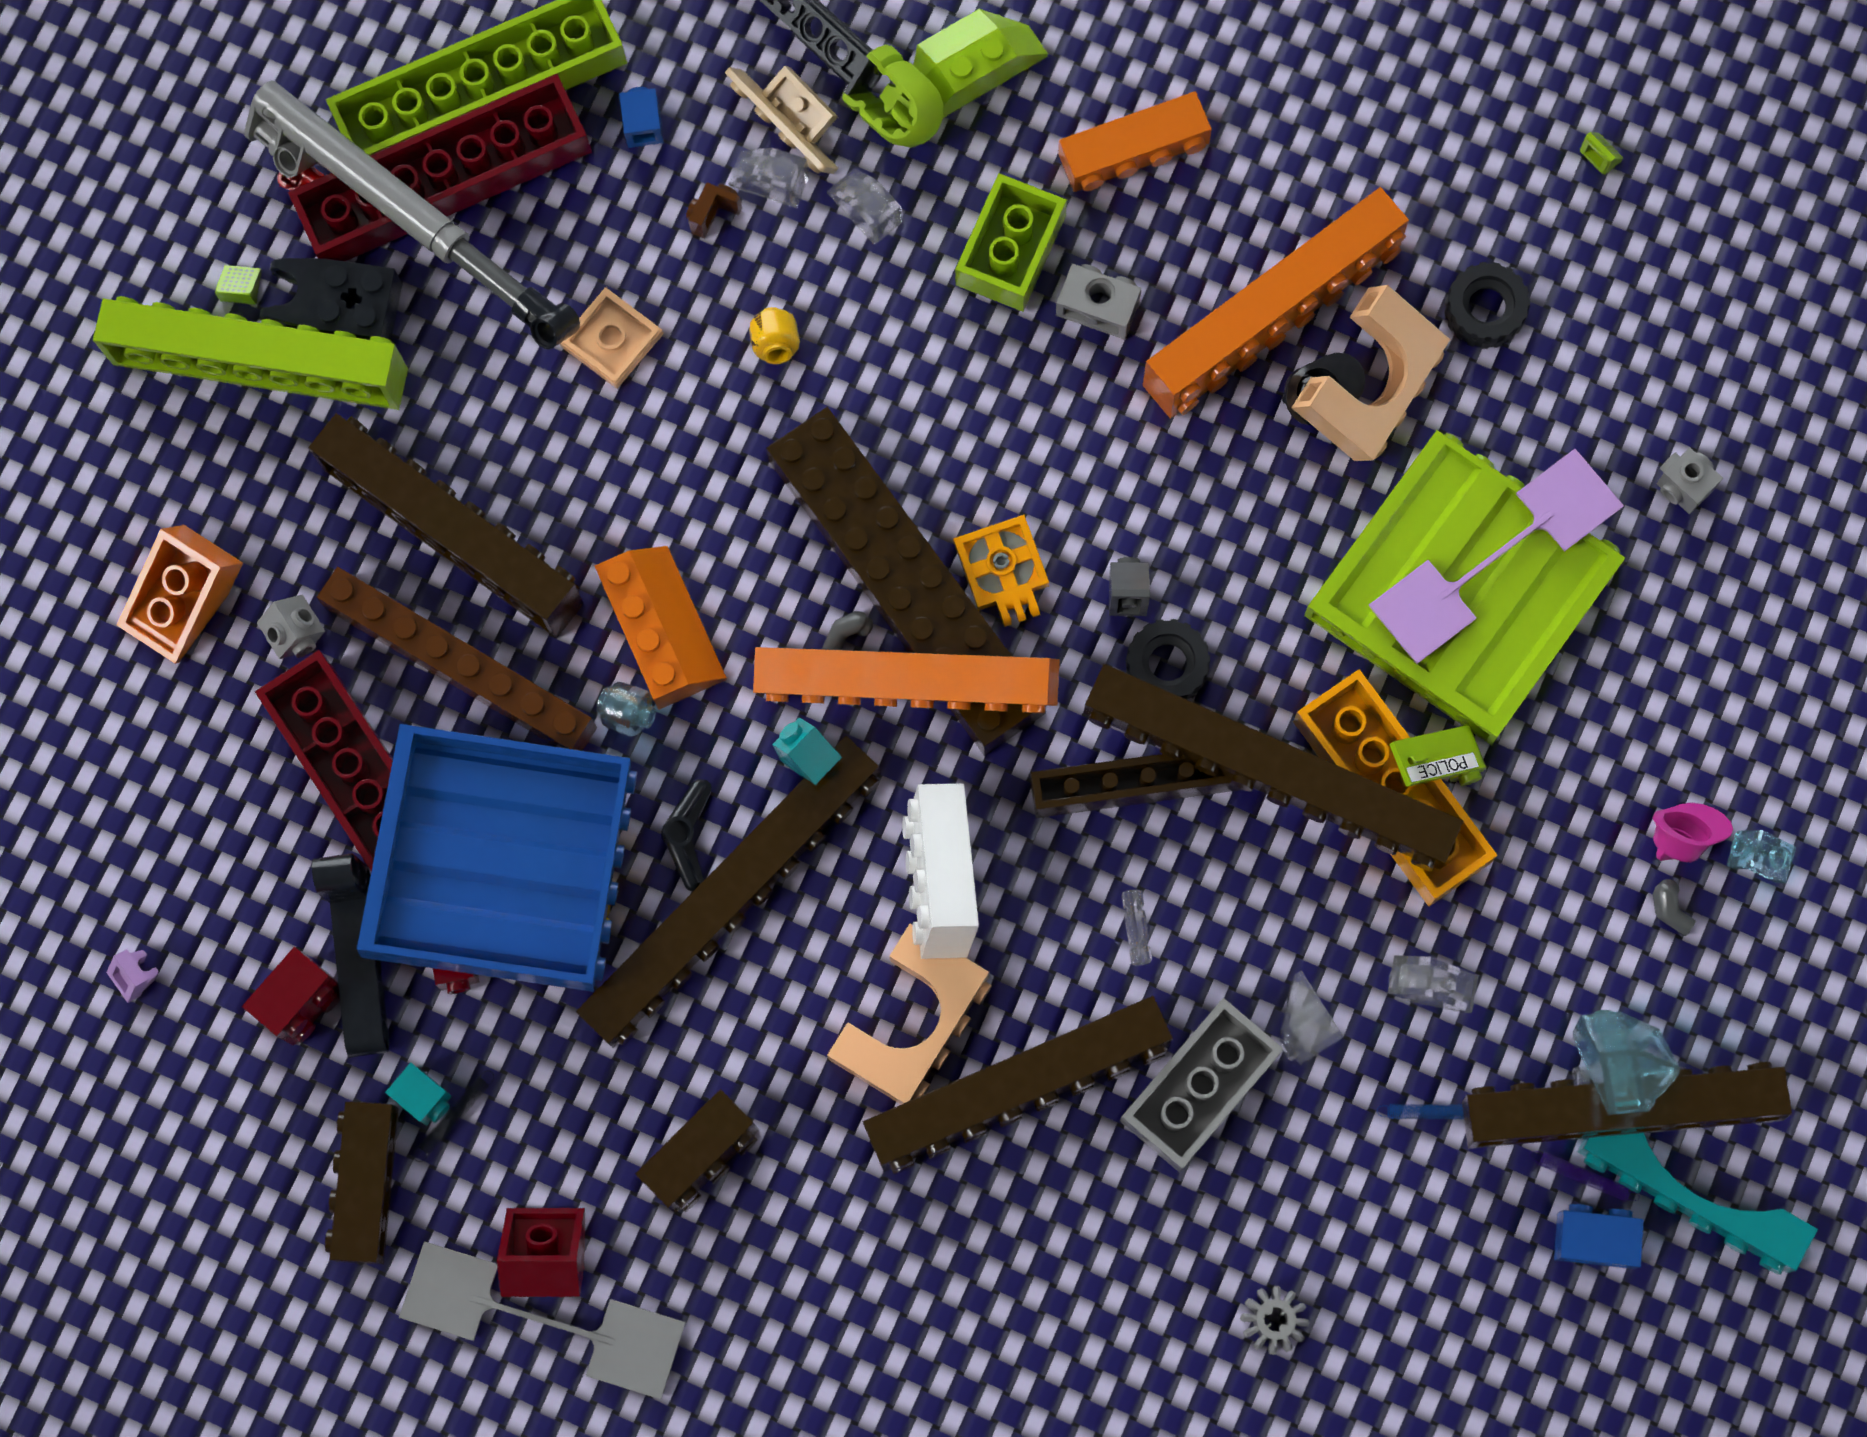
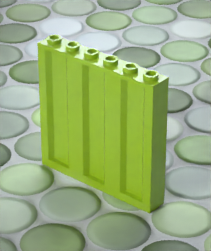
[1304,430,1625,746]

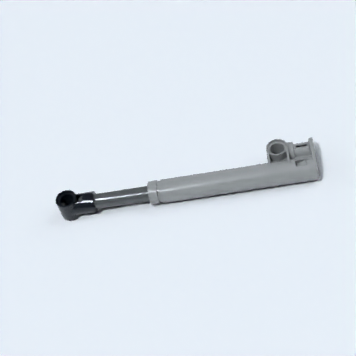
[244,81,580,350]

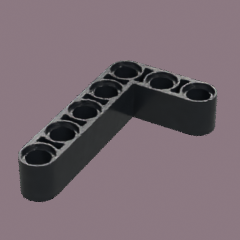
[312,853,389,1058]

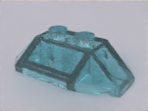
[1573,1010,1679,1115]

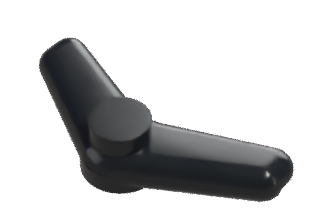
[661,779,712,891]

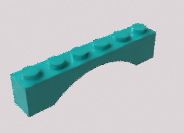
[1577,1133,1818,1275]

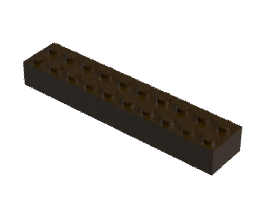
[766,406,1046,756]

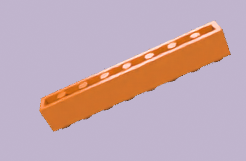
[753,647,1060,713]

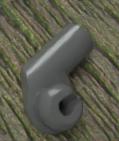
[821,611,873,650]
[1653,879,1696,936]

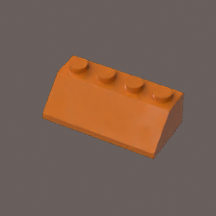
[594,546,727,710]

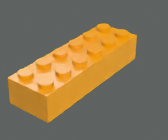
[1293,669,1498,906]

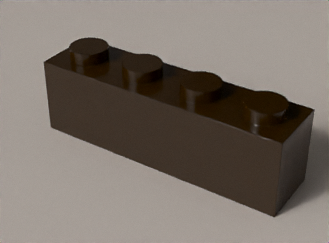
[325,1101,399,1265]

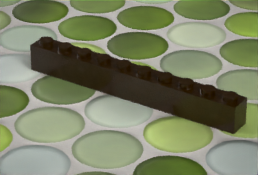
[1084,664,1463,871]
[575,736,880,1048]

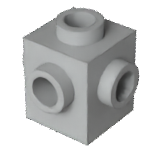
[1657,448,1723,514]
[257,594,325,659]

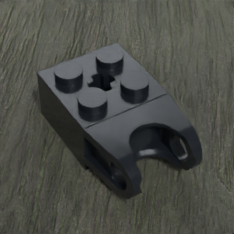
[259,258,403,340]

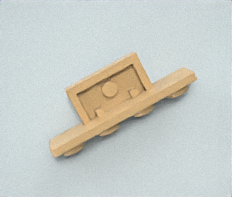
[725,66,838,174]

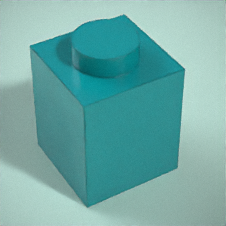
[385,1062,452,1126]

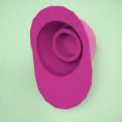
[1653,803,1733,863]

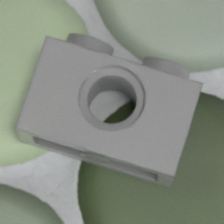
[1056,263,1142,340]

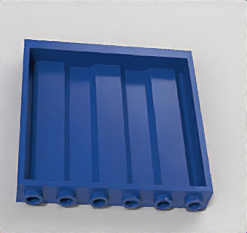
[357,724,637,992]

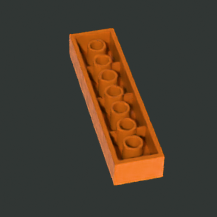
[1143,187,1409,419]

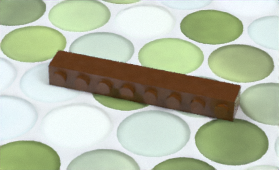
[316,566,597,751]

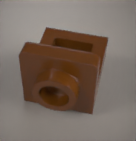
[686,182,742,239]

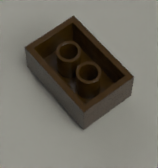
[635,1089,759,1213]

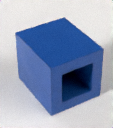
[619,87,664,148]

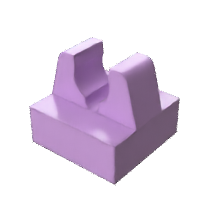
[106,949,158,1003]

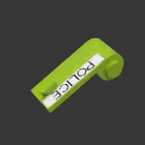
[1389,725,1487,787]

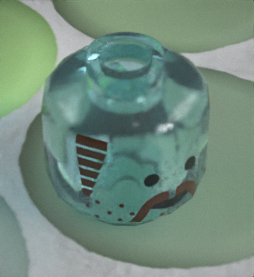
[596,682,656,736]

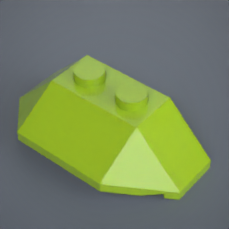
[913,9,1048,118]

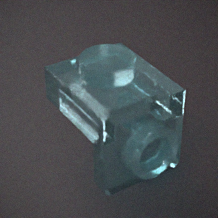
[1727,830,1796,883]

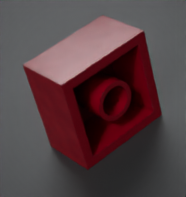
[242,947,340,1046]

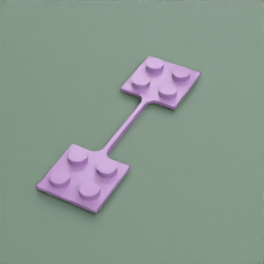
[1368,449,1624,664]

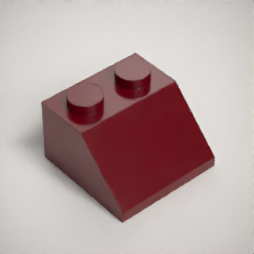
[497,1208,585,1297]

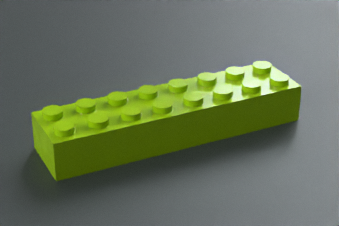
[325,0,627,156]
[93,296,408,410]

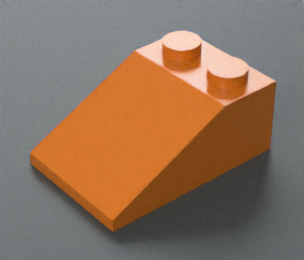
[116,525,243,664]

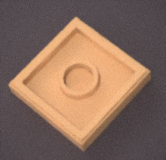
[560,287,664,389]

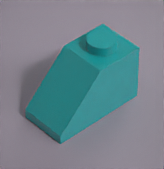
[772,717,842,785]

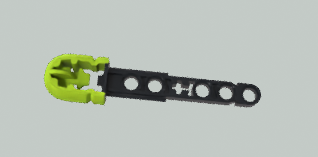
[760,0,944,147]

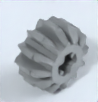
[1240,1286,1309,1355]

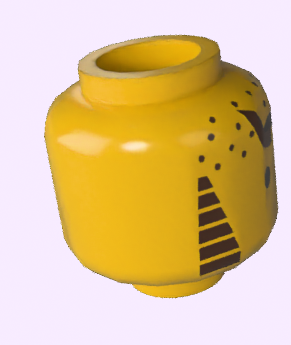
[749,307,800,364]

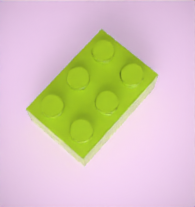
[955,173,1067,312]

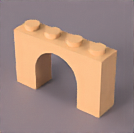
[1291,285,1450,461]
[827,924,992,1104]

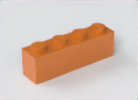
[1058,91,1212,192]

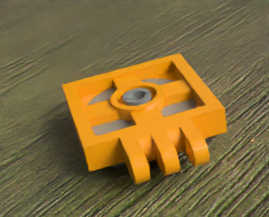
[953,515,1049,627]

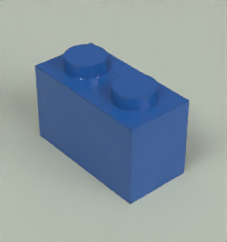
[1554,1204,1644,1269]

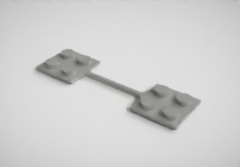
[399,1241,686,1399]

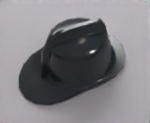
[1281,352,1365,425]

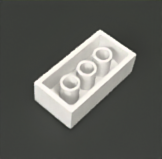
[902,784,979,959]

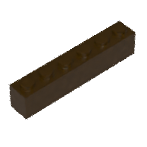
[1030,754,1242,818]

